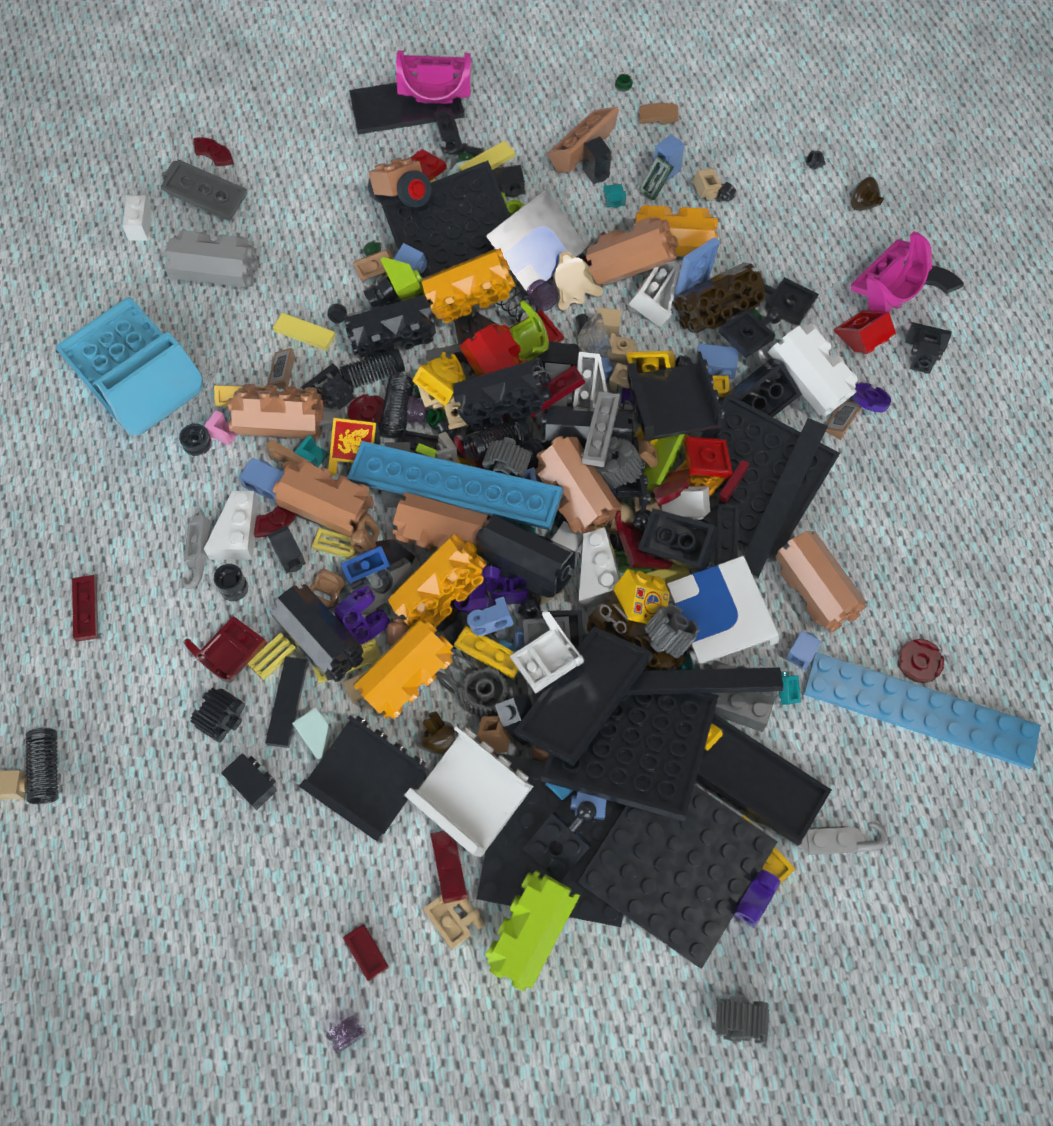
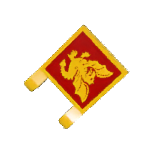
[328,418,376,476]

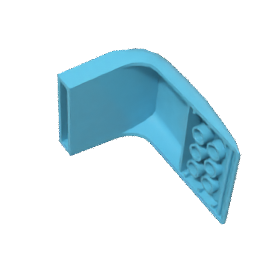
[56,297,204,436]

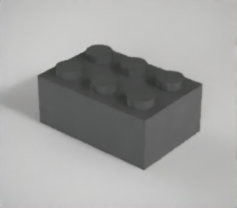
[710,660,778,732]

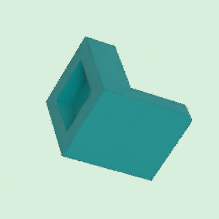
[294,435,328,467]

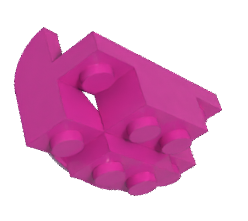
[396,50,473,104]
[851,231,932,312]

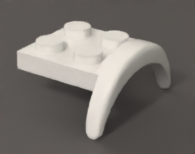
[510,610,584,693]

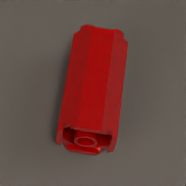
[460,324,528,420]

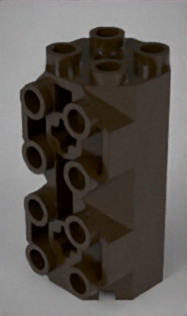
[673,263,766,333]
[587,592,686,671]

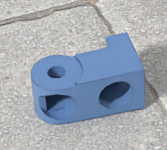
[467,596,514,636]

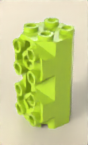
[485,870,580,992]

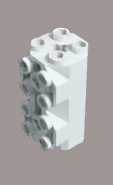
[768,323,858,418]

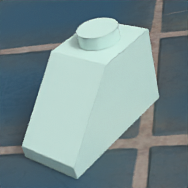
[292,707,332,762]

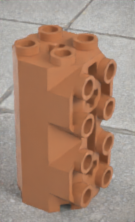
[586,217,678,286]
[228,384,324,439]
[535,436,622,534]
[273,459,374,538]
[393,492,490,553]
[775,531,866,632]

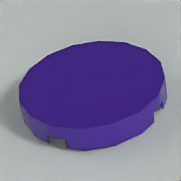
[851,382,891,413]

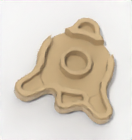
[553,251,603,311]

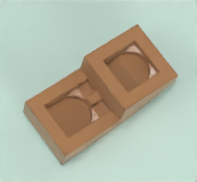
[640,103,679,125]

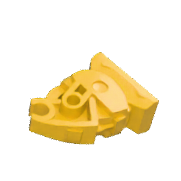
[412,352,463,406]

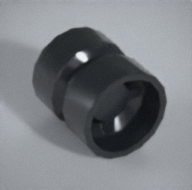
[363,275,400,307]
[213,564,248,601]

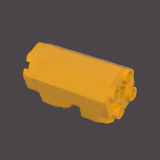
[635,205,718,256]
[422,248,515,323]
[388,533,487,628]
[353,619,453,719]

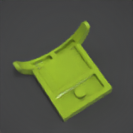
[510,301,549,361]

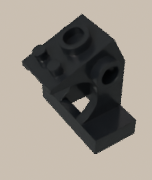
[905,322,952,374]
[301,363,355,410]

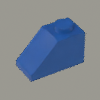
[340,546,390,584]

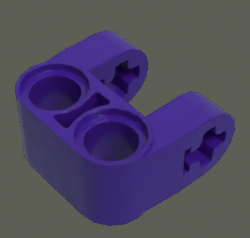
[486,564,529,605]
[454,566,501,615]
[334,586,390,644]
[734,870,781,928]

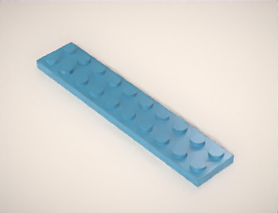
[347,441,564,530]
[803,652,1041,769]

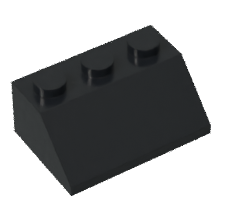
[724,358,802,417]

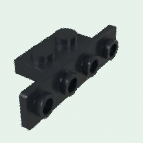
[616,437,651,512]

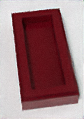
[719,460,750,504]
[343,924,390,982]

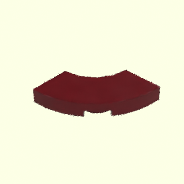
[194,137,234,167]
[652,468,691,506]
[254,506,297,538]

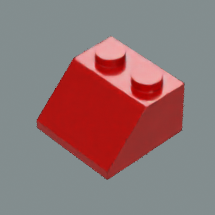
[833,310,896,354]

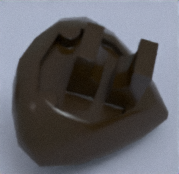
[851,177,884,211]
[419,711,456,754]

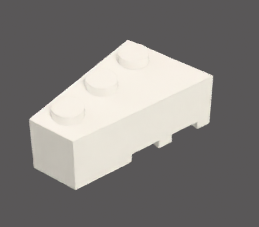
[629,261,679,327]
[572,352,608,408]
[204,491,259,560]
[579,527,620,608]

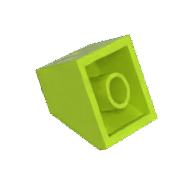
[380,257,425,299]

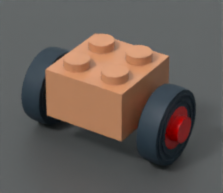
[368,158,432,207]

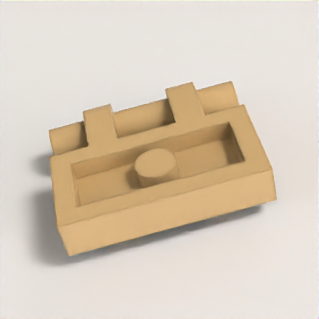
[423,895,486,951]

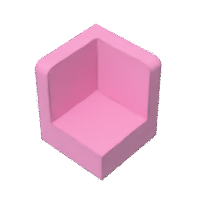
[204,410,238,446]

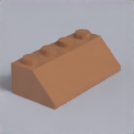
[547,106,619,173]

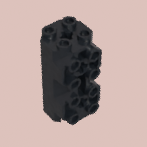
[343,293,436,361]
[454,358,552,430]
[541,405,634,450]
[476,514,578,598]
[270,584,364,682]

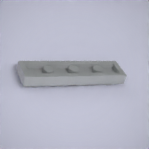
[582,392,620,467]

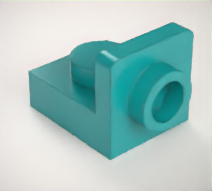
[603,184,626,208]
[779,671,801,705]

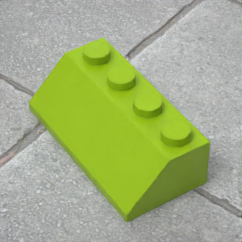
[643,433,689,498]

